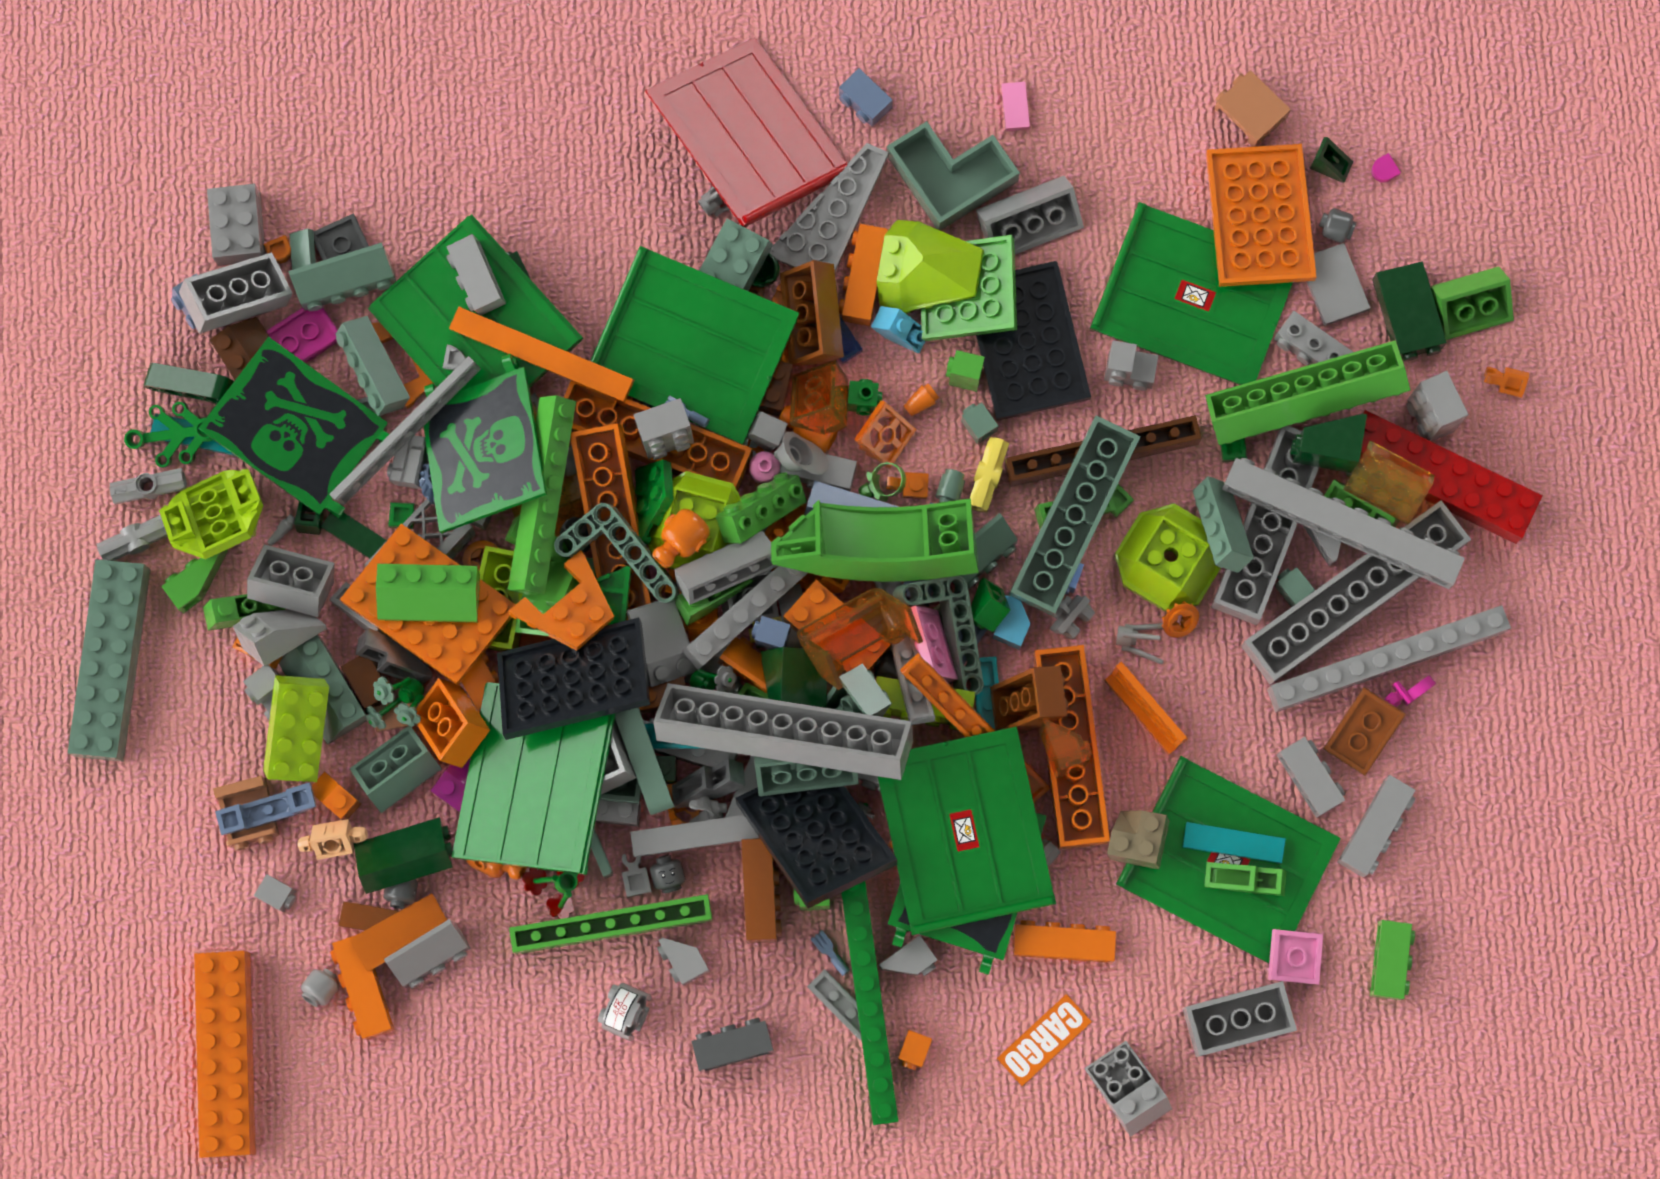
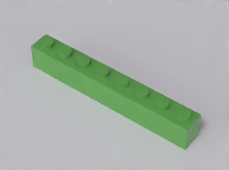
[508,395,576,595]
[509,894,713,954]

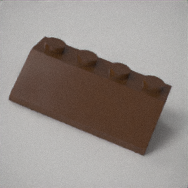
[209,317,271,380]

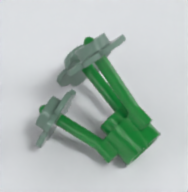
[366,677,424,730]

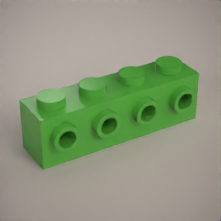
[716,472,807,544]

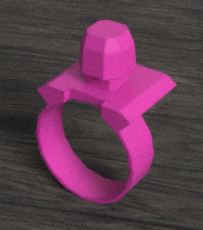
[1384,675,1436,707]

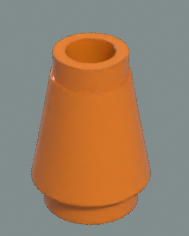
[903,383,940,417]

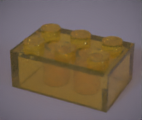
[1343,440,1435,525]

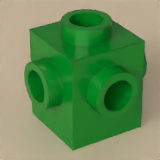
[846,379,882,416]

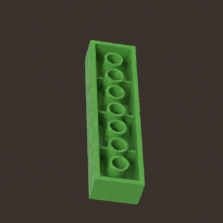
[1205,340,1411,445]

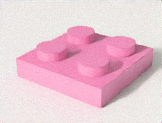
[1268,929,1323,985]

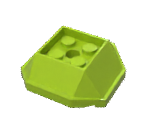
[159,469,264,559]
[648,471,741,570]
[1114,503,1221,612]

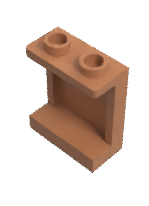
[1214,70,1291,147]
[213,776,279,851]

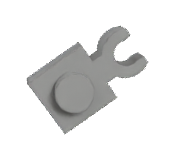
[622,854,652,898]

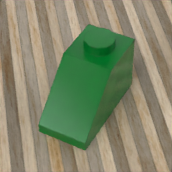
[971,577,1010,632]

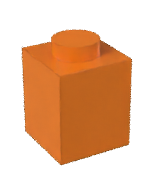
[898,1030,932,1071]

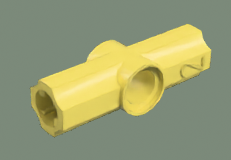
[970,437,1009,513]

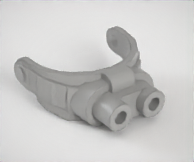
[683,796,727,824]

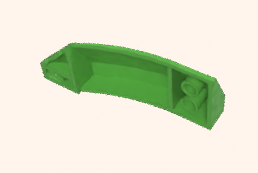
[771,498,979,582]

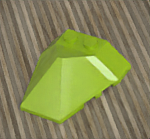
[877,220,984,314]

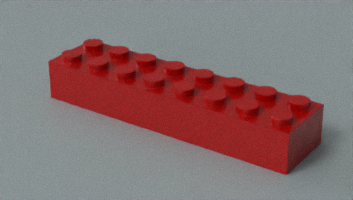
[1359,410,1543,544]

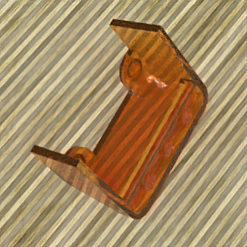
[797,588,923,690]

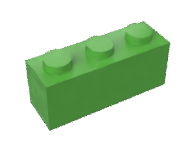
[1370,920,1415,1000]

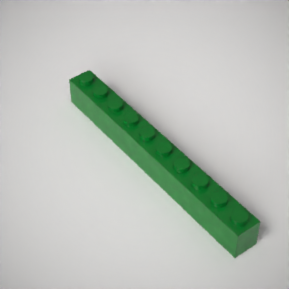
[841,881,898,1125]

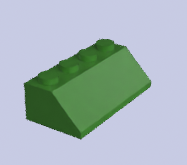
[376,564,480,622]

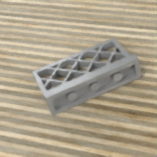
[364,499,476,567]

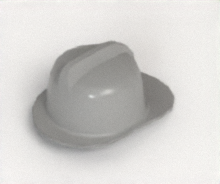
[774,432,828,475]

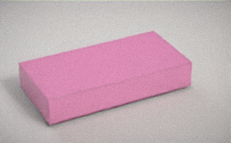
[1001,82,1030,131]

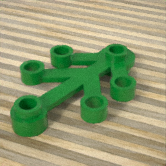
[124,402,213,467]

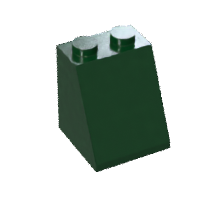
[1290,414,1367,473]
[761,647,828,708]

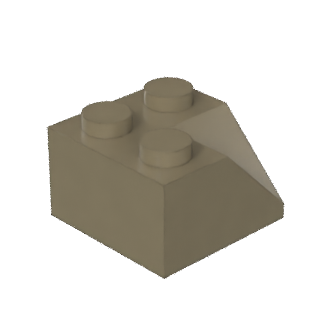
[1107,810,1170,869]

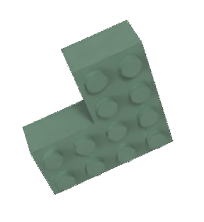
[887,121,1020,231]

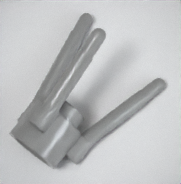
[698,186,730,217]
[1116,623,1164,664]

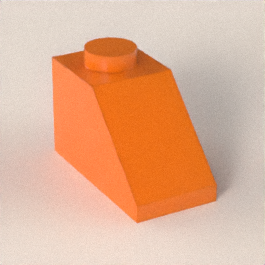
[312,771,362,820]

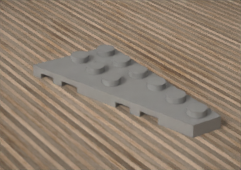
[769,143,889,272]

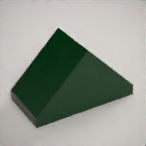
[1310,137,1354,182]

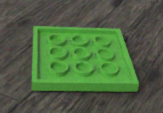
[921,235,1017,341]

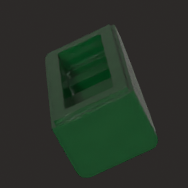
[294,501,325,535]

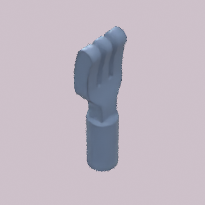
[666,396,709,428]
[810,930,850,976]

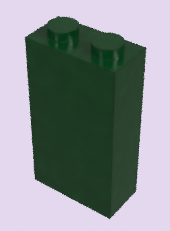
[1372,261,1447,362]
[354,817,453,894]

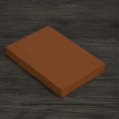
[1323,687,1406,776]

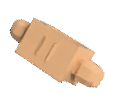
[298,819,368,860]

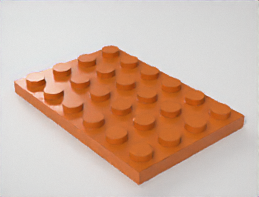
[1206,144,1317,287]
[340,524,516,685]

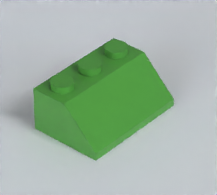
[1431,266,1514,340]

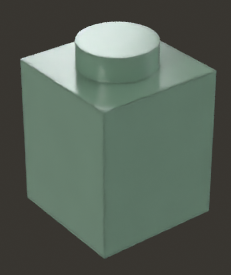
[961,402,998,445]
[1275,567,1315,607]

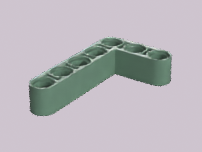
[554,503,680,603]
[893,576,984,695]
[615,708,674,815]

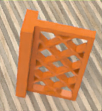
[1104,661,1188,756]

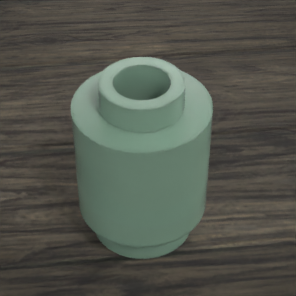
[935,469,965,503]

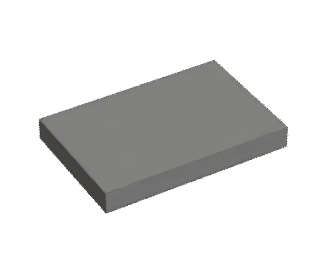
[1306,243,1370,326]

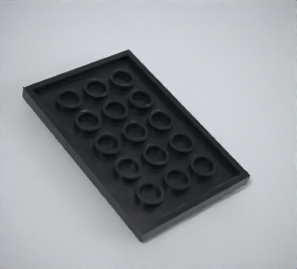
[976,261,1091,421]
[497,617,651,740]
[735,786,897,909]

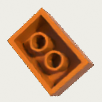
[416,678,490,768]

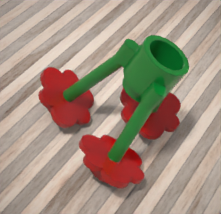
[522,868,585,919]

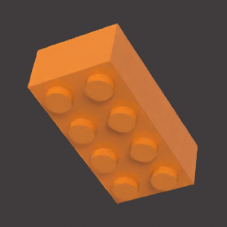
[783,580,891,674]

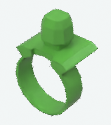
[858,462,906,502]

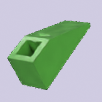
[161,549,228,614]
[675,578,753,626]
[203,594,286,631]

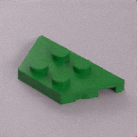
[635,459,674,545]
[596,566,632,625]

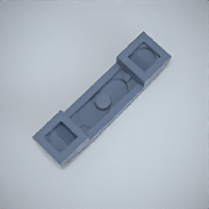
[215,782,317,835]

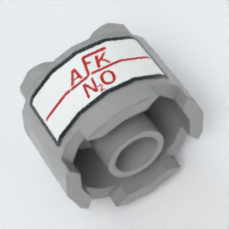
[598,983,652,1041]

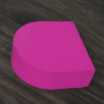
[1371,153,1401,182]

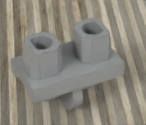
[1050,595,1095,639]

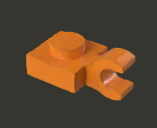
[1484,367,1529,398]
[886,472,929,499]

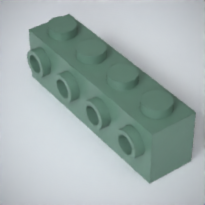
[335,316,410,416]
[1193,476,1254,573]

